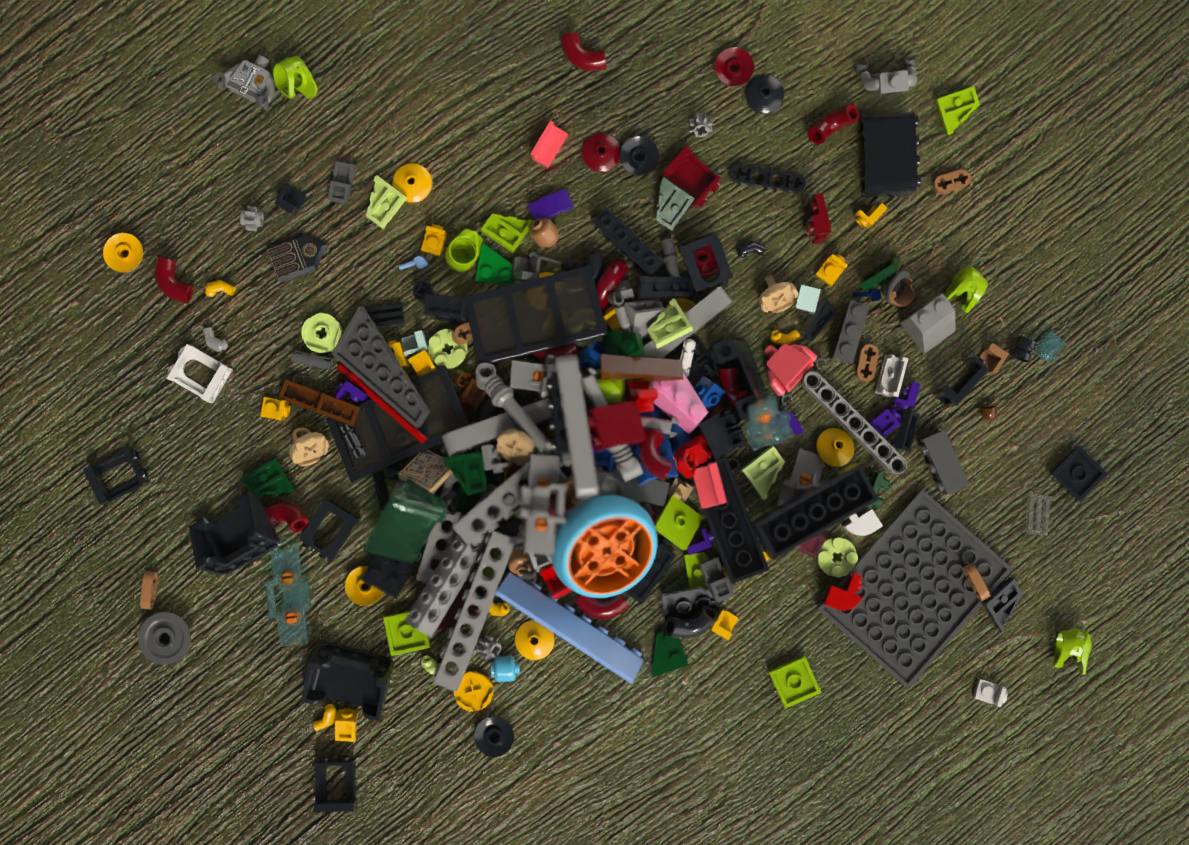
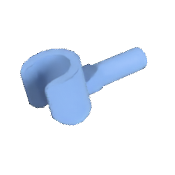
[399,256,428,270]

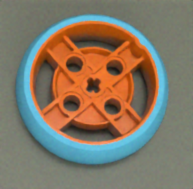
[551,495,657,598]

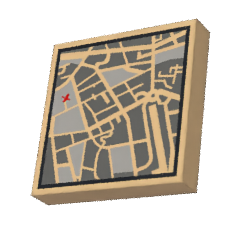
[399,450,452,495]

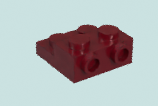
[804,193,832,245]

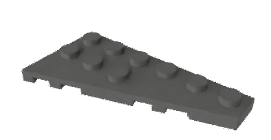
[332,306,430,428]

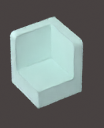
[796,285,821,314]
[401,330,428,357]

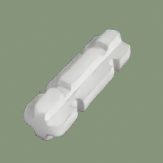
[680,339,696,377]

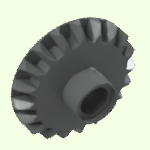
[138,612,192,665]

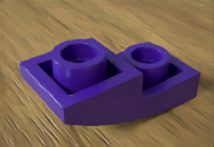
[528,189,574,220]

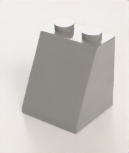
[900,293,956,354]

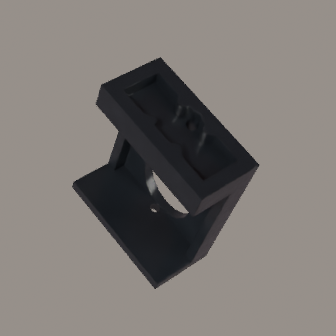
[677,232,733,293]
[423,294,468,324]
[933,356,989,408]
[83,448,149,505]
[299,498,361,561]
[312,755,357,812]

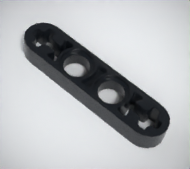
[729,164,806,193]

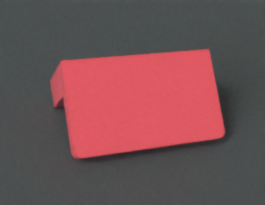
[531,120,568,169]
[693,463,726,509]

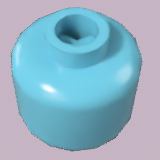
[491,655,520,682]

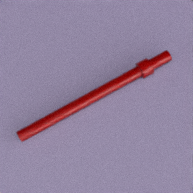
[337,363,427,443]

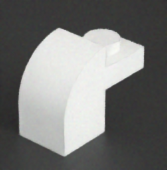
[842,509,883,536]

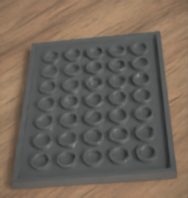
[817,489,1012,689]

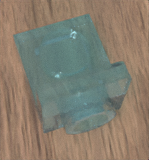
[1035,331,1066,362]

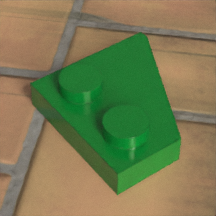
[475,244,516,287]

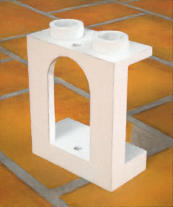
[166,344,233,403]

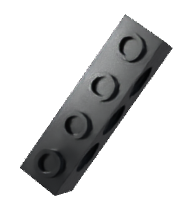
[592,208,664,277]
[547,372,570,456]

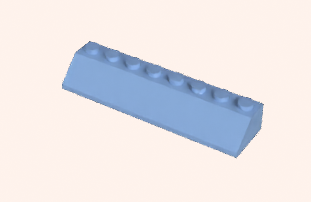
[495,571,644,684]

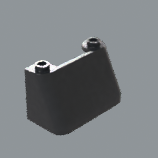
[189,491,280,575]
[301,642,395,721]

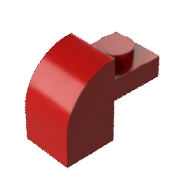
[624,381,659,413]
[673,434,712,479]
[539,563,572,600]
[822,572,863,611]

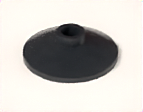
[745,75,784,114]
[620,136,659,176]
[474,716,514,757]

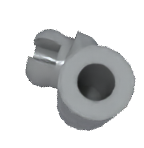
[203,327,228,352]

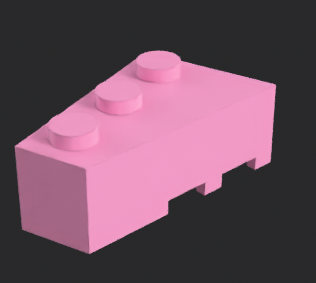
[649,373,708,434]

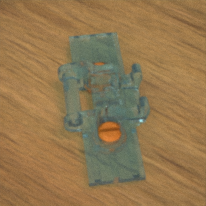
[746,395,793,453]
[263,548,311,647]

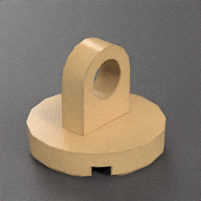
[759,274,798,313]
[289,428,329,466]
[497,429,536,466]

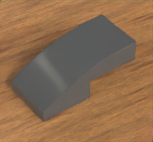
[328,161,356,204]
[698,557,735,603]

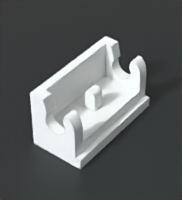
[875,354,908,398]

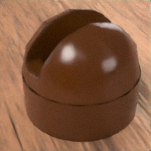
[454,369,472,387]
[981,406,997,421]

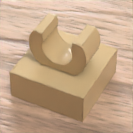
[667,477,694,503]

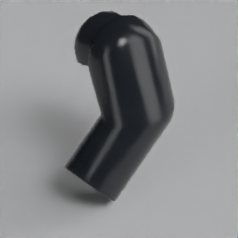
[737,241,767,258]

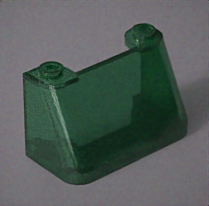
[363,478,449,564]

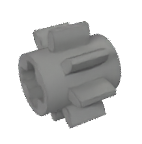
[689,113,713,137]
[240,206,264,231]
[477,635,501,660]

